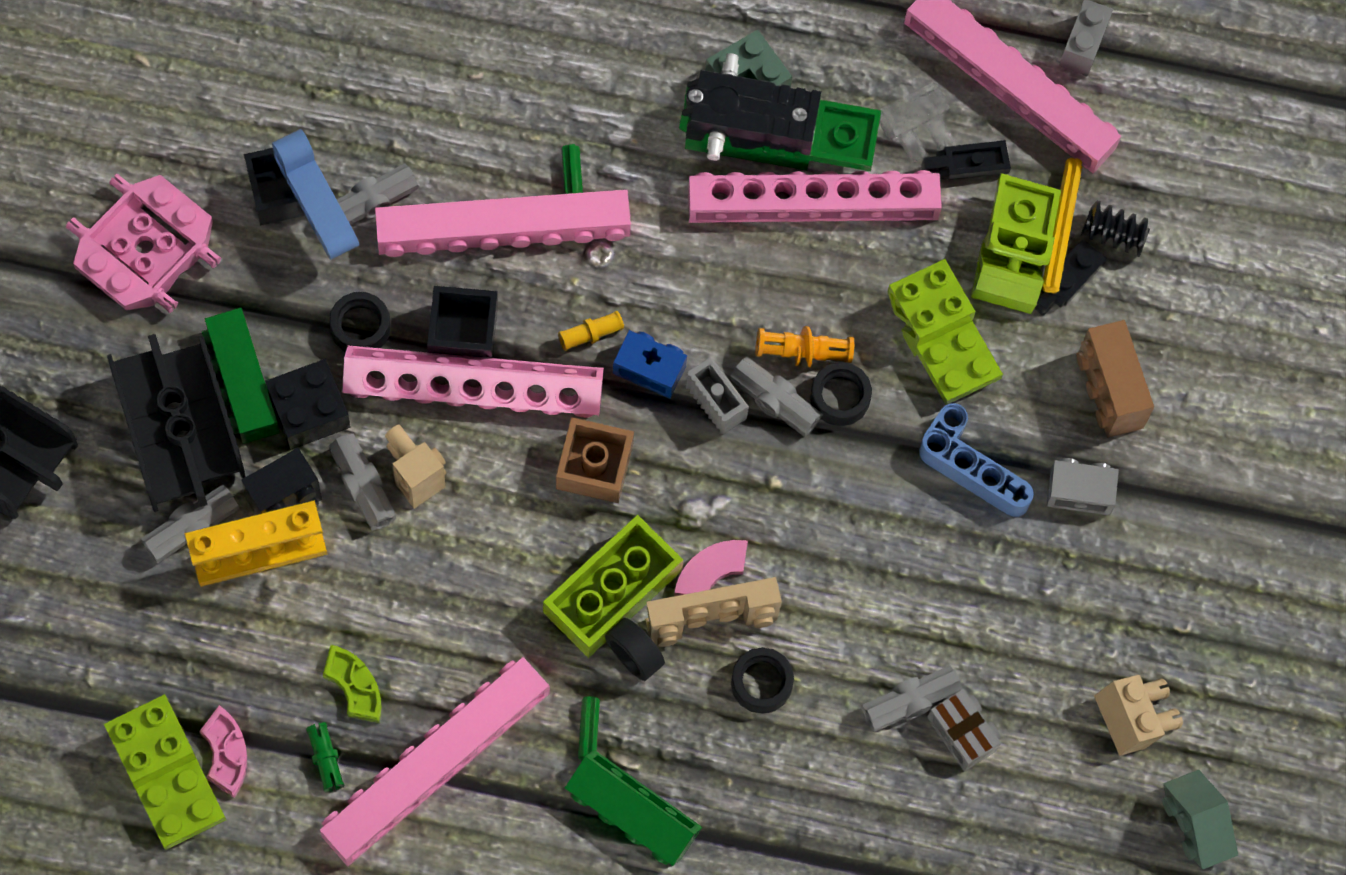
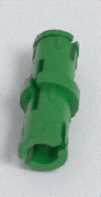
[306,722,345,792]

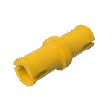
[558,311,624,351]

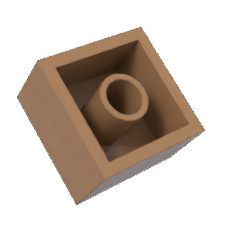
[556,417,634,504]

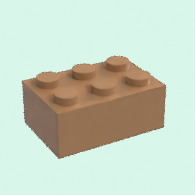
[1076,320,1154,438]

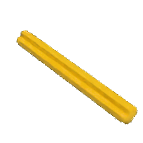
[1042,157,1082,294]

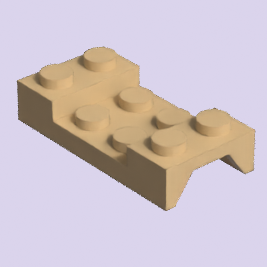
[645,577,782,647]

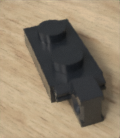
[921,140,1011,180]
[1034,239,1107,316]

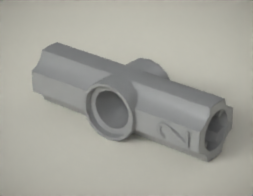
[337,163,419,225]
[730,357,822,437]
[329,433,397,531]
[141,484,239,563]
[861,665,963,732]

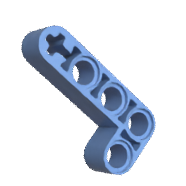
[272,129,359,260]
[919,403,1034,517]

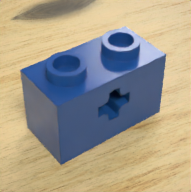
[613,330,687,399]

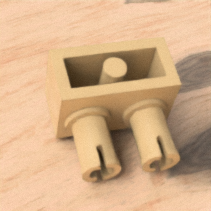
[385,424,447,509]
[1094,675,1183,756]

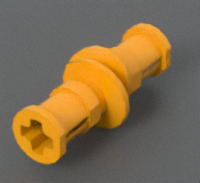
[755,326,854,368]

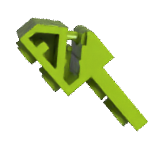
[971,173,1061,314]
[887,259,1003,405]
[104,694,226,850]

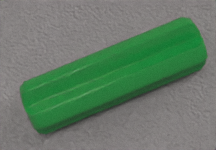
[561,144,583,194]
[578,696,600,761]

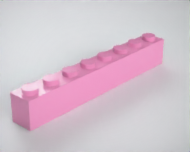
[904,0,1121,174]
[375,190,631,257]
[320,657,550,866]

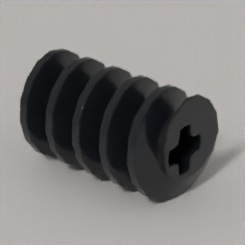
[1080,200,1150,257]

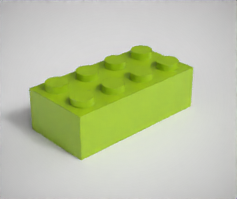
[543,515,683,658]

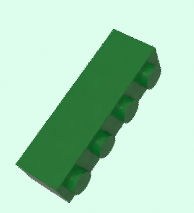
[201,308,280,444]
[565,750,703,866]

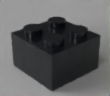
[244,148,305,226]
[427,286,498,358]
[265,358,351,450]
[241,448,322,515]

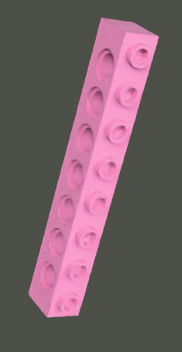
[688,170,942,223]
[342,346,604,418]

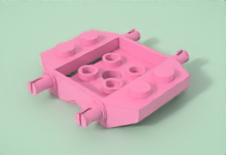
[66,174,221,313]

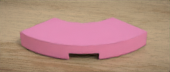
[674,540,748,596]
[199,705,247,798]

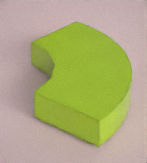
[323,645,382,723]

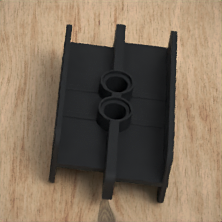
[107,334,245,512]
[0,386,78,519]

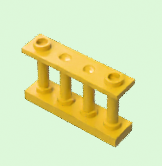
[185,500,328,587]

